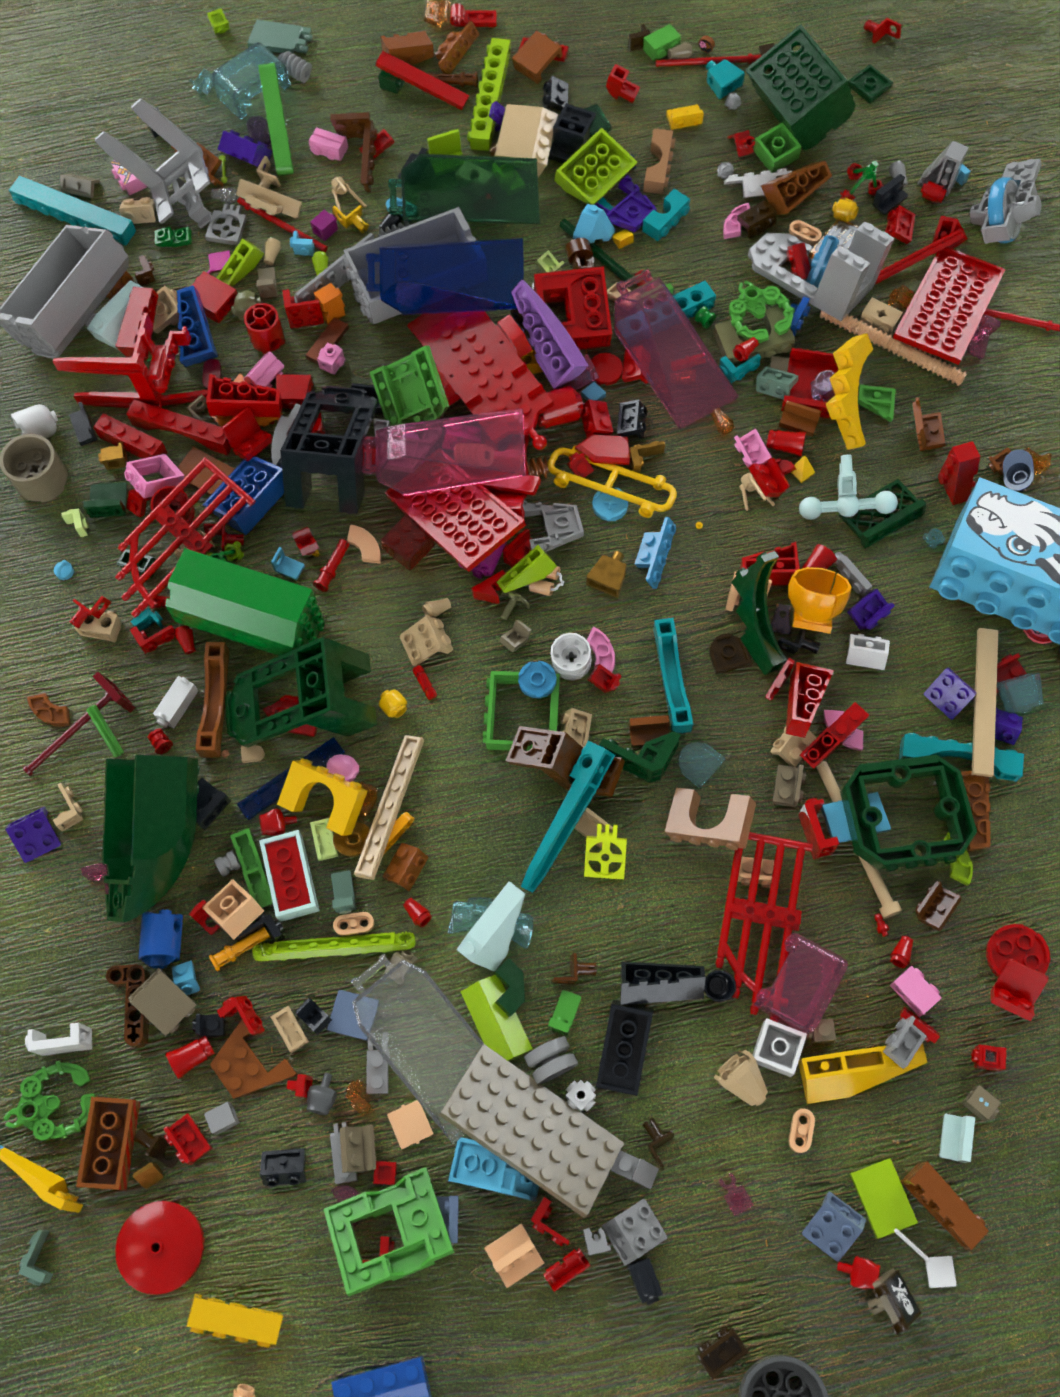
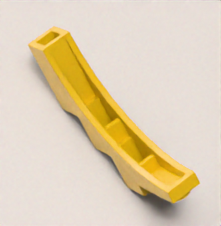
[826,333,873,450]

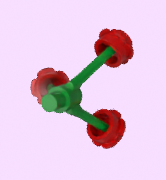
[840,161,884,200]

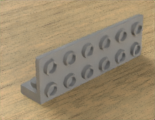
[294,233,374,303]

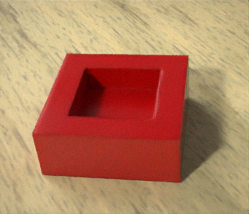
[373,1161,397,1185]

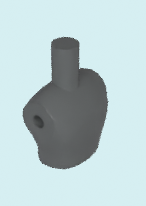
[306,1073,337,1116]

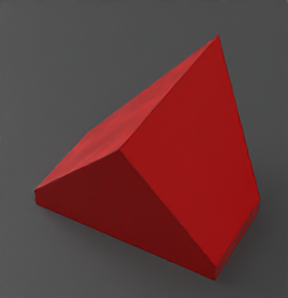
[932,215,968,249]

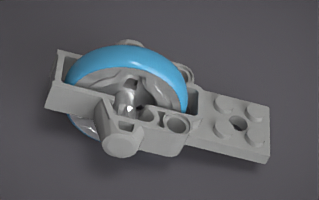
[970,158,1042,244]

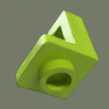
[207,8,230,34]

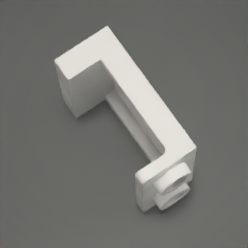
[25,1023,92,1056]

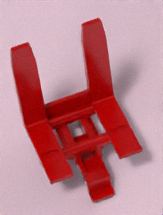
[53,313,191,408]

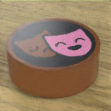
[698,35,715,53]

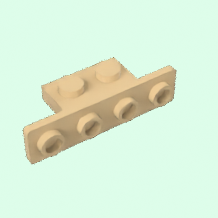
[236,179,302,218]

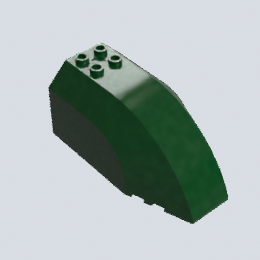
[102,755,200,922]

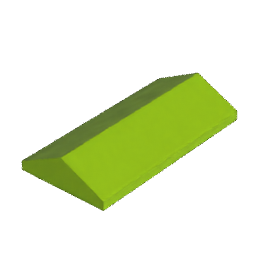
[461,975,533,1061]

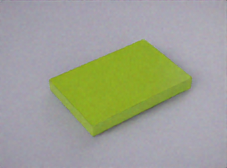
[850,1158,918,1239]

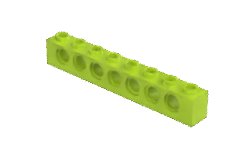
[467,38,511,151]

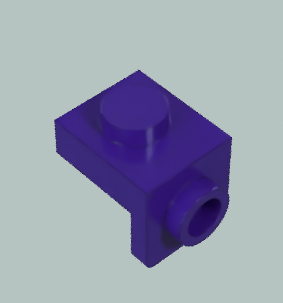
[489,101,505,132]

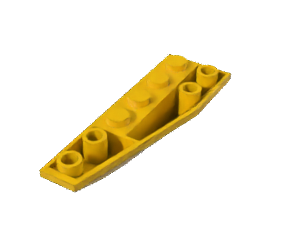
[798,1043,928,1104]

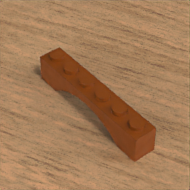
[195,642,230,758]

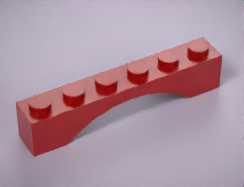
[126,400,232,456]

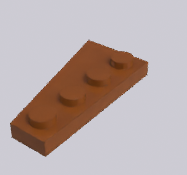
[961,770,991,851]

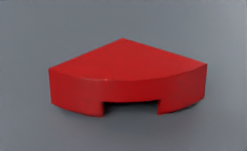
[775,459,796,476]

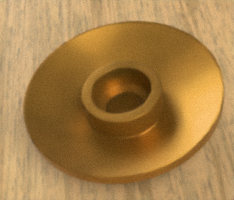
[333,822,370,856]

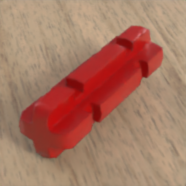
[413,665,437,700]

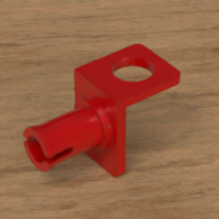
[864,18,901,44]
[728,130,755,157]
[204,524,244,552]
[69,596,111,629]

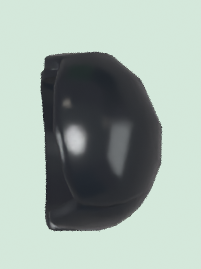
[704,970,736,1002]

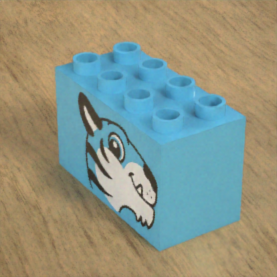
[929,477,1060,644]

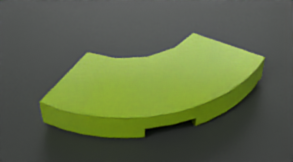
[943,831,973,886]

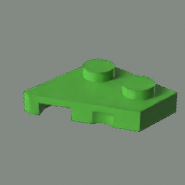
[858,385,896,422]

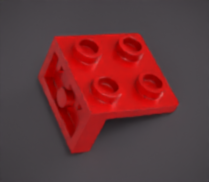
[282,289,324,328]
[222,407,273,461]
[990,959,1049,1022]

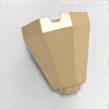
[714,1050,768,1106]

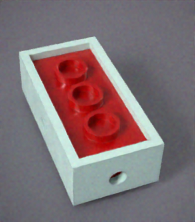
[259,830,320,922]

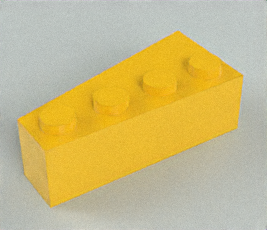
[187,1293,283,1348]

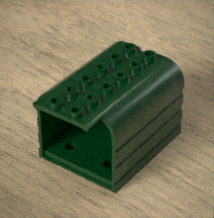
[746,24,856,150]

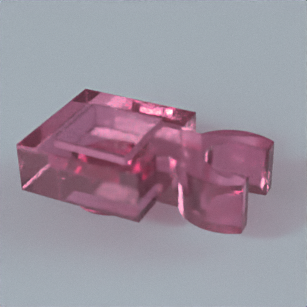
[718,1173,753,1216]

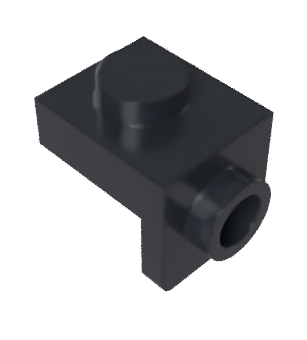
[295,998,332,1035]

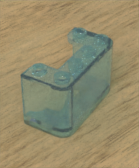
[212,42,291,120]

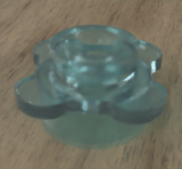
[923,528,945,548]

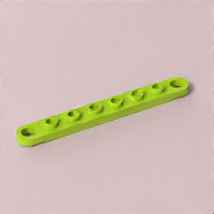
[252,931,416,961]

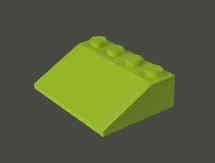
[554,128,638,205]

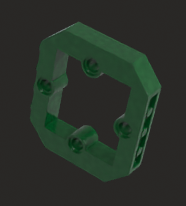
[840,755,977,872]

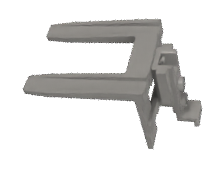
[95,98,212,228]

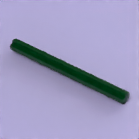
[559,218,634,285]

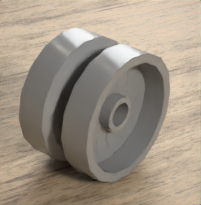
[524,1036,578,1084]

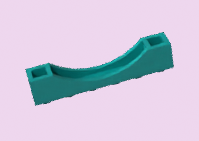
[653,618,693,734]
[899,733,1024,782]

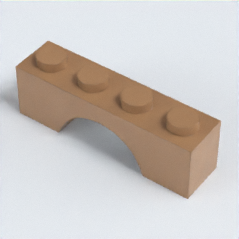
[643,129,676,195]

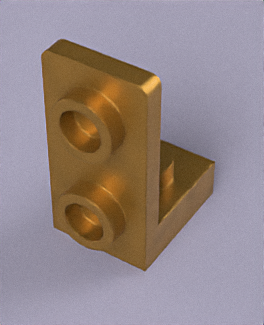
[629,441,665,474]

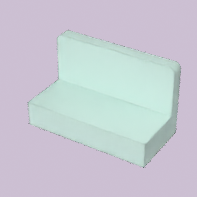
[939,1114,975,1163]

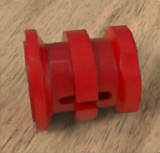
[147,728,173,754]

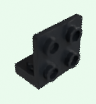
[196,778,231,831]

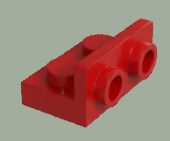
[885,205,916,244]
[748,458,790,497]
[503,529,532,567]
[996,653,1028,694]

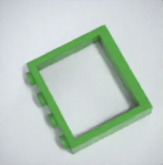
[483,671,560,751]

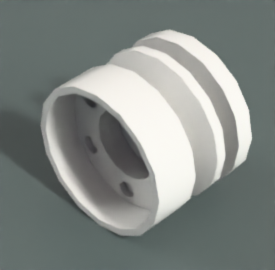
[551,633,592,681]

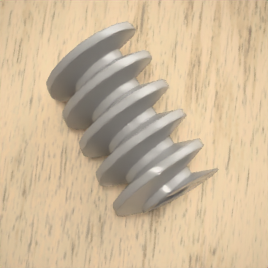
[276,51,312,83]

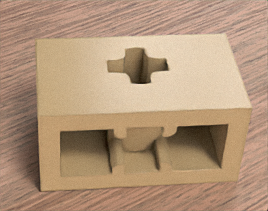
[859,298,903,335]

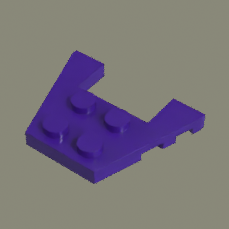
[595,175,657,232]

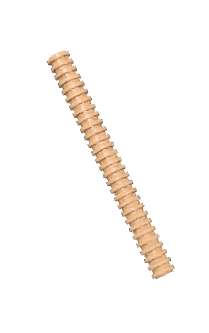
[820,310,967,386]

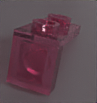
[967,314,1001,360]
[81,863,109,894]

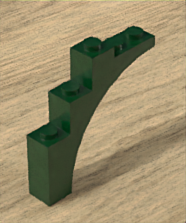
[731,551,787,675]

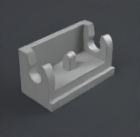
[583,1228,611,1255]

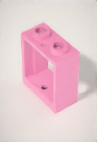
[124,454,184,498]

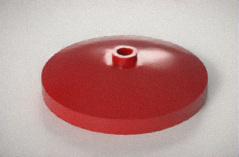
[115,1201,205,1295]

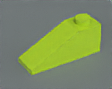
[217,238,265,287]
[497,545,557,593]

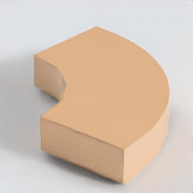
[347,525,381,564]

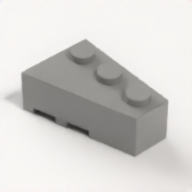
[917,141,969,197]

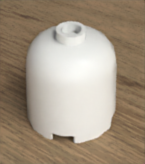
[11,404,58,439]

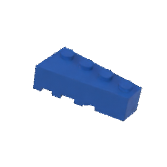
[177,285,218,367]

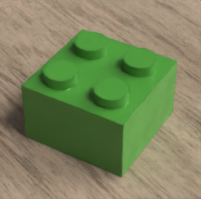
[753,122,802,173]

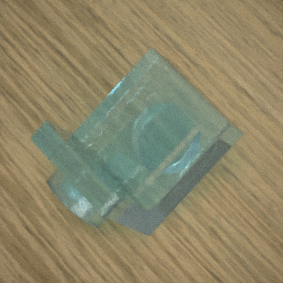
[189,68,218,95]

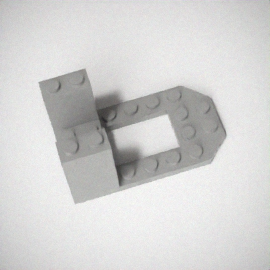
[748,221,895,321]

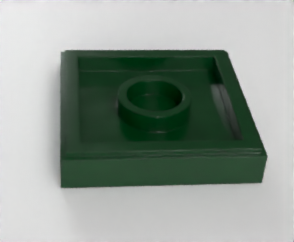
[848,64,893,103]

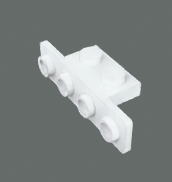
[724,168,792,198]

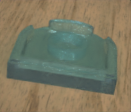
[678,742,726,789]

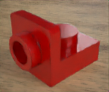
[567,452,594,478]

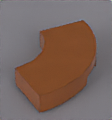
[27,693,71,727]

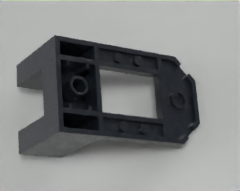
[280,385,377,514]

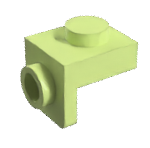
[535,250,564,273]
[61,508,89,537]

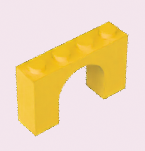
[277,758,368,836]

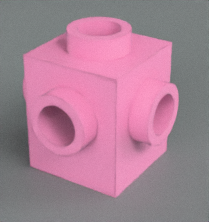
[317,343,345,375]

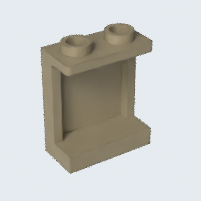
[128,968,196,1036]

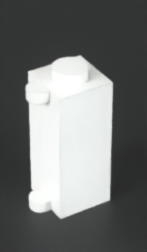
[153,676,198,729]

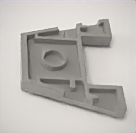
[522,500,584,552]

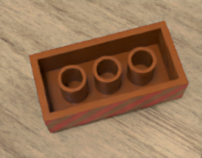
[76,1097,140,1191]

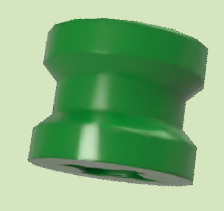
[694,306,716,329]

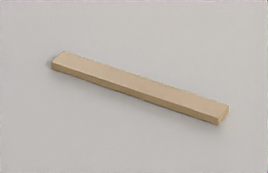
[972,628,998,777]
[354,735,424,880]

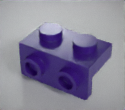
[847,589,895,630]
[995,708,1023,745]

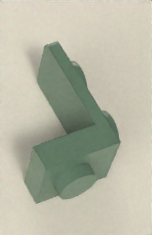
[331,870,357,914]
[18,1229,53,1286]

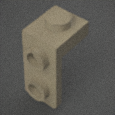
[256,267,278,299]

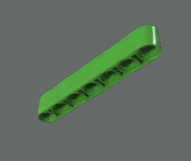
[258,62,294,176]

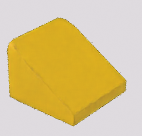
[611,229,634,249]

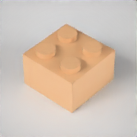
[202,879,264,940]

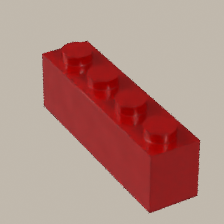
[93,413,168,459]

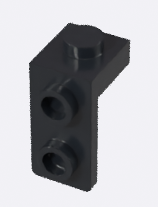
[236,914,285,942]

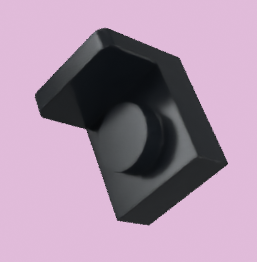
[192,1013,225,1037]

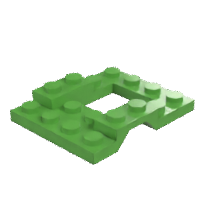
[323,1167,454,1297]

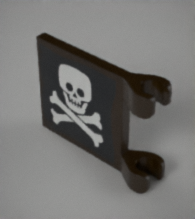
[872,1270,921,1335]

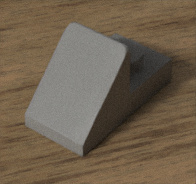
[611,1150,659,1190]

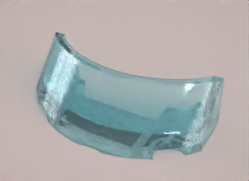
[448,897,533,949]

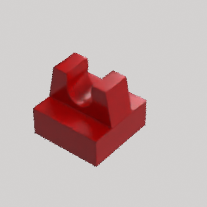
[287,1074,313,1098]

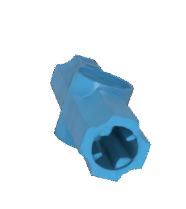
[806,235,840,288]

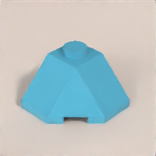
[573,204,615,243]

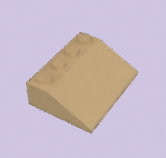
[494,104,558,177]

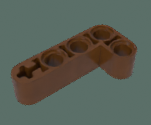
[106,964,150,1049]

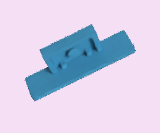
[635,517,676,589]

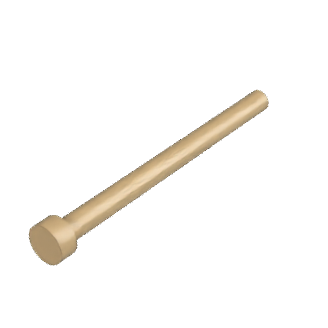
[816,761,902,919]

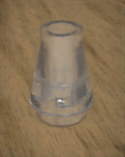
[211,187,237,204]

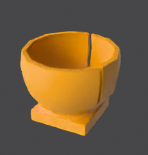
[788,567,852,634]

